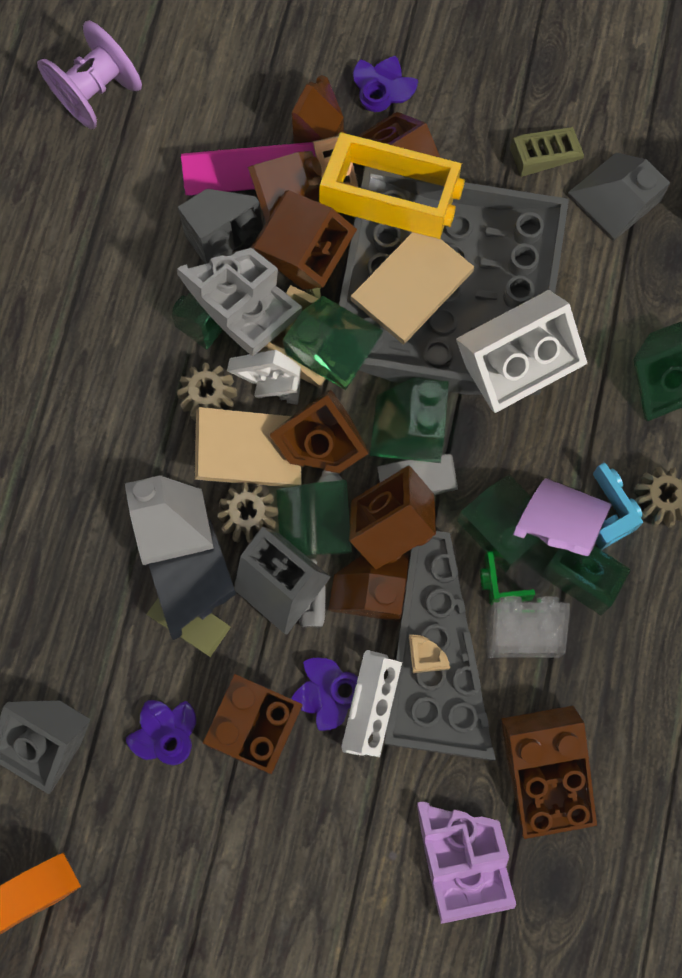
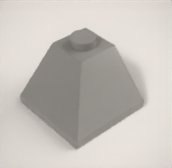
[125,476,214,565]

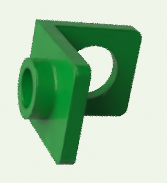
[480,551,535,605]

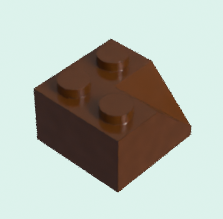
[349,465,436,570]

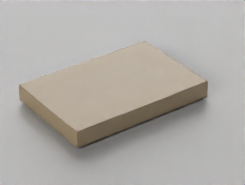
[351,232,474,345]
[195,407,301,488]

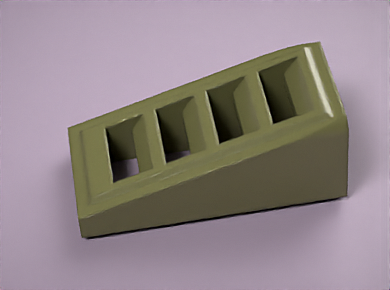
[510,127,584,177]

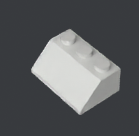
[456,290,587,413]

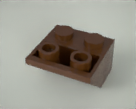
[251,190,357,290]
[203,674,303,775]

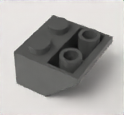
[178,189,263,264]
[234,527,331,634]

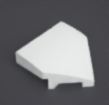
[227,350,301,405]

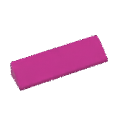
[181,142,316,195]

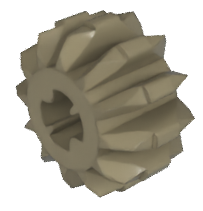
[177,362,237,421]
[634,466,682,528]
[217,483,278,544]

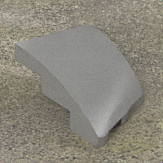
[177,248,302,357]

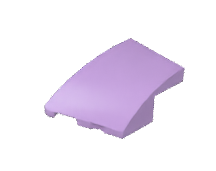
[513,478,612,556]
[417,802,516,924]

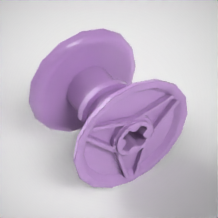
[37,20,142,129]

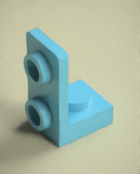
[593,462,643,551]

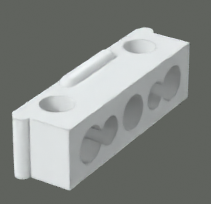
[341,650,402,757]

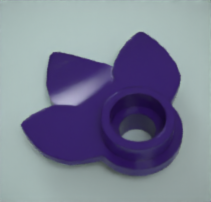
[353,56,418,112]
[291,658,358,731]
[126,700,197,766]

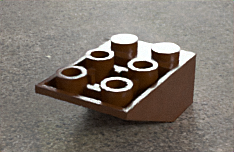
[501,706,597,839]

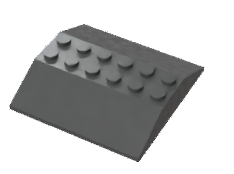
[329,167,569,395]

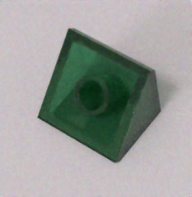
[541,546,631,616]

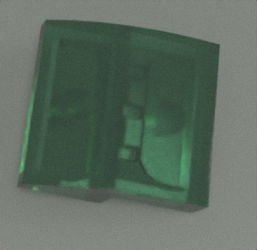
[276,480,352,558]

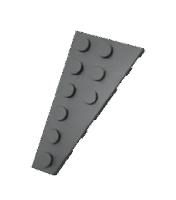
[384,531,496,761]

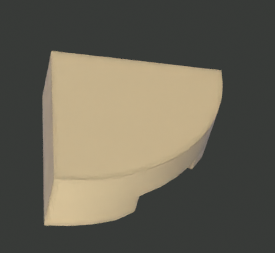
[409,635,450,673]

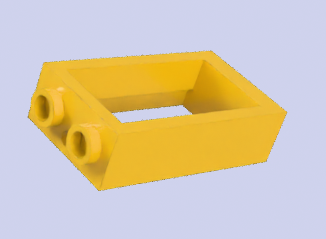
[319,132,465,239]

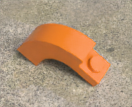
[0,853,81,935]

